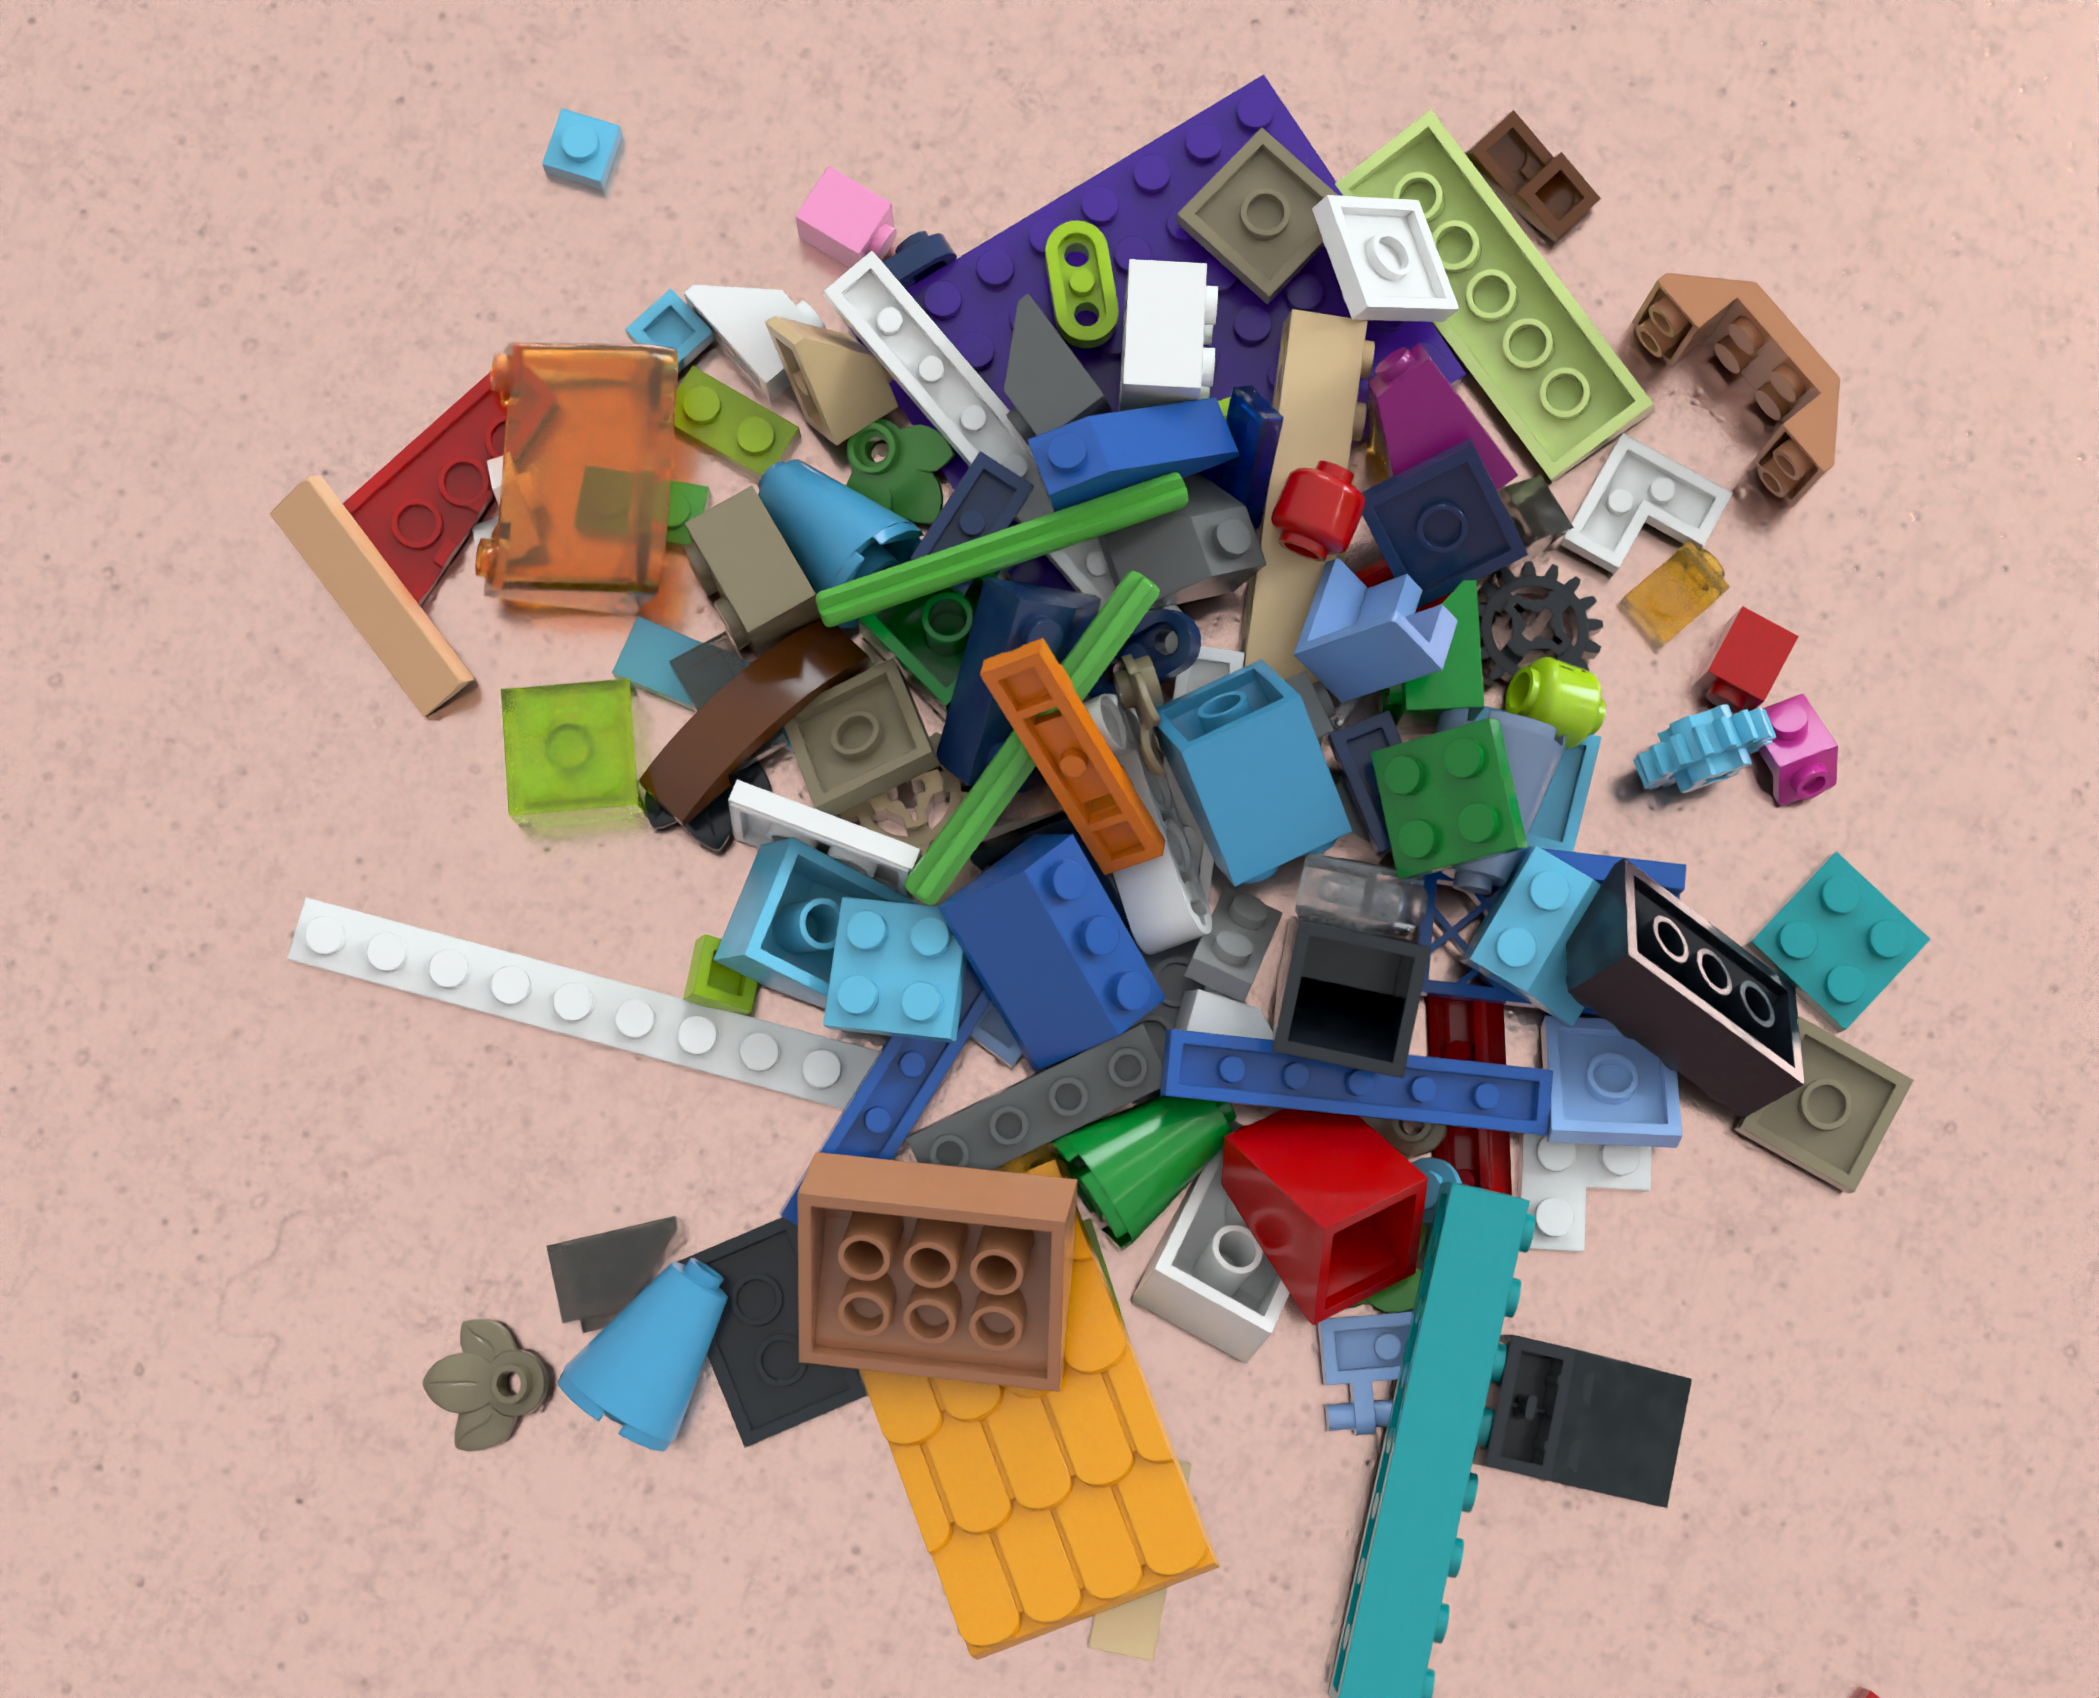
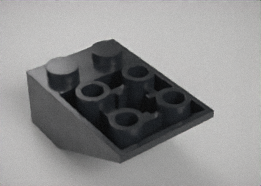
[1474,1334,1692,1508]

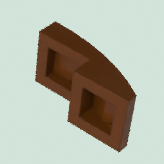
[1465,110,1601,241]

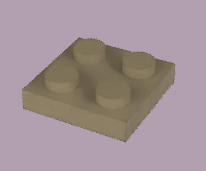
[1176,128,1339,305]
[784,658,940,816]
[1734,1016,1914,1194]

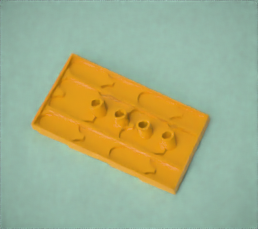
[859,1159,1220,1660]

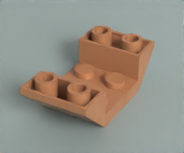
[1633,273,1840,507]

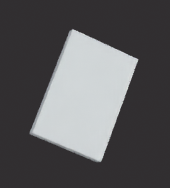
[728,780,921,899]

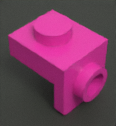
[1759,693,1838,805]

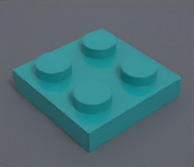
[1746,851,1931,1033]

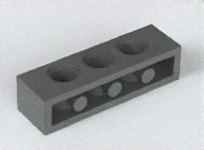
[906,1022,1163,1170]

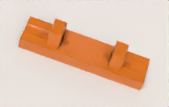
[980,638,1165,875]

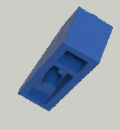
[1027,397,1239,512]

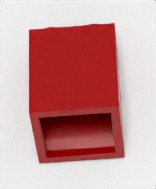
[1221,1109,1428,1325]

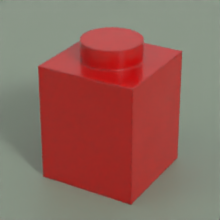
[1695,606,1799,713]

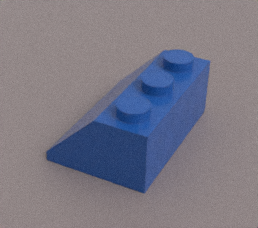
[937,834,1166,1070]

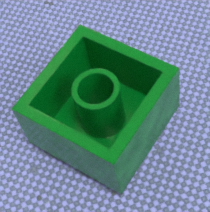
[857,572,999,720]

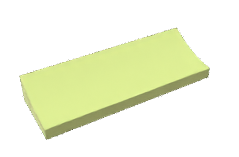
[1335,109,1656,482]

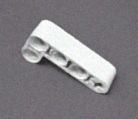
[1082,694,1212,955]

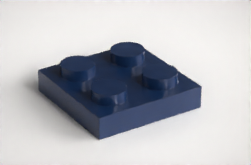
[1361,438,1528,610]

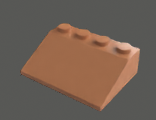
[798,1152,1077,1392]

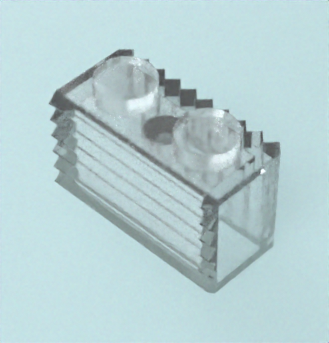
[1295,853,1428,936]

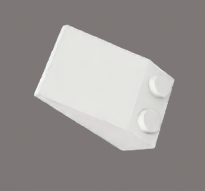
[1131,1120,1290,1364]

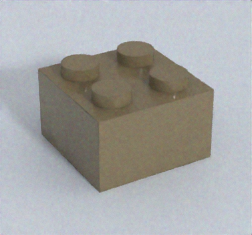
[682,486,821,659]

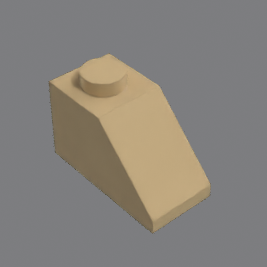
[765,316,898,446]

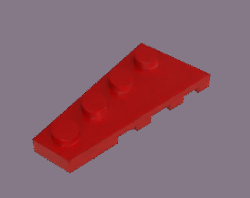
[342,351,557,606]

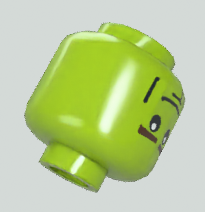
[1506,657,1606,749]

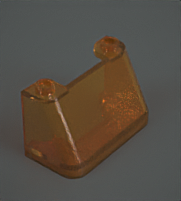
[475,342,678,616]

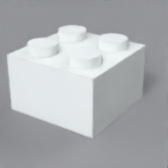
[1119,259,1218,411]

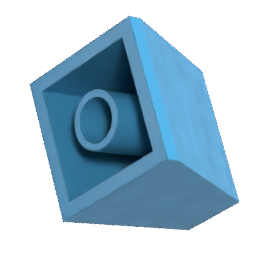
[1153,659,1352,887]

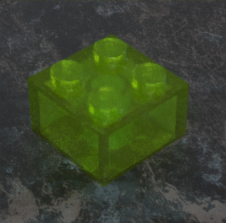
[501,678,647,828]

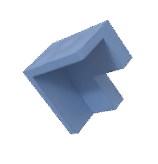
[1294,558,1458,703]

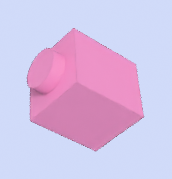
[795,166,897,268]

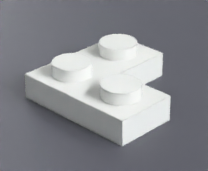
[1560,433,1733,574]
[1517,1133,1652,1253]

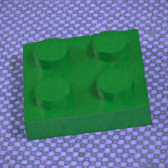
[1371,718,1528,879]

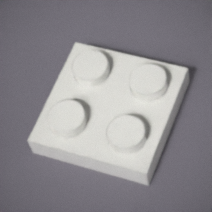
[1312,195,1459,322]

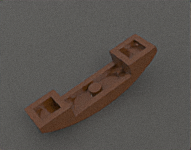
[639,618,870,827]

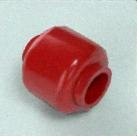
[1271,460,1365,562]

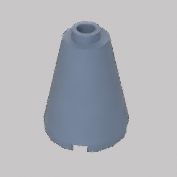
[1436,708,1567,895]

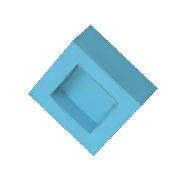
[542,108,623,190]
[625,288,715,380]

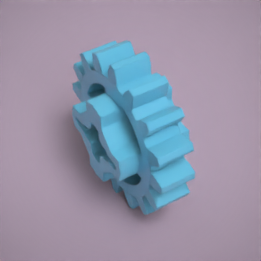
[1633,704,1777,793]

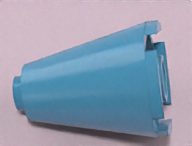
[758,459,925,628]
[558,1258,728,1452]

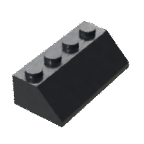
[1566,858,1804,1118]

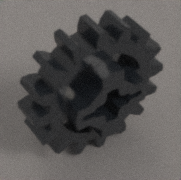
[1477,561,1603,690]

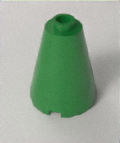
[1049,1096,1237,1251]

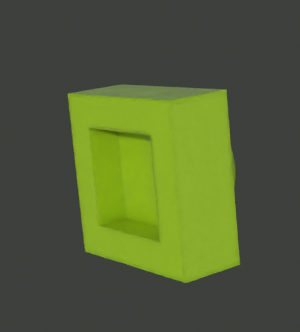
[683,934,758,1015]

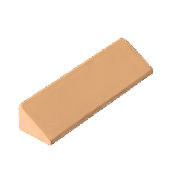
[269,475,475,717]

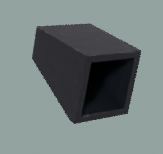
[1271,915,1431,1078]

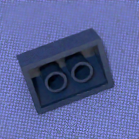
[936,576,1101,793]

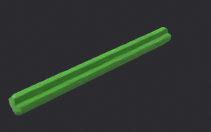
[816,472,1189,627]
[904,570,1160,906]

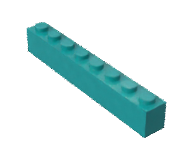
[1328,1179,1535,1698]

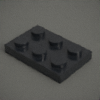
[677,1217,868,1448]

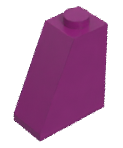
[1368,343,1518,491]

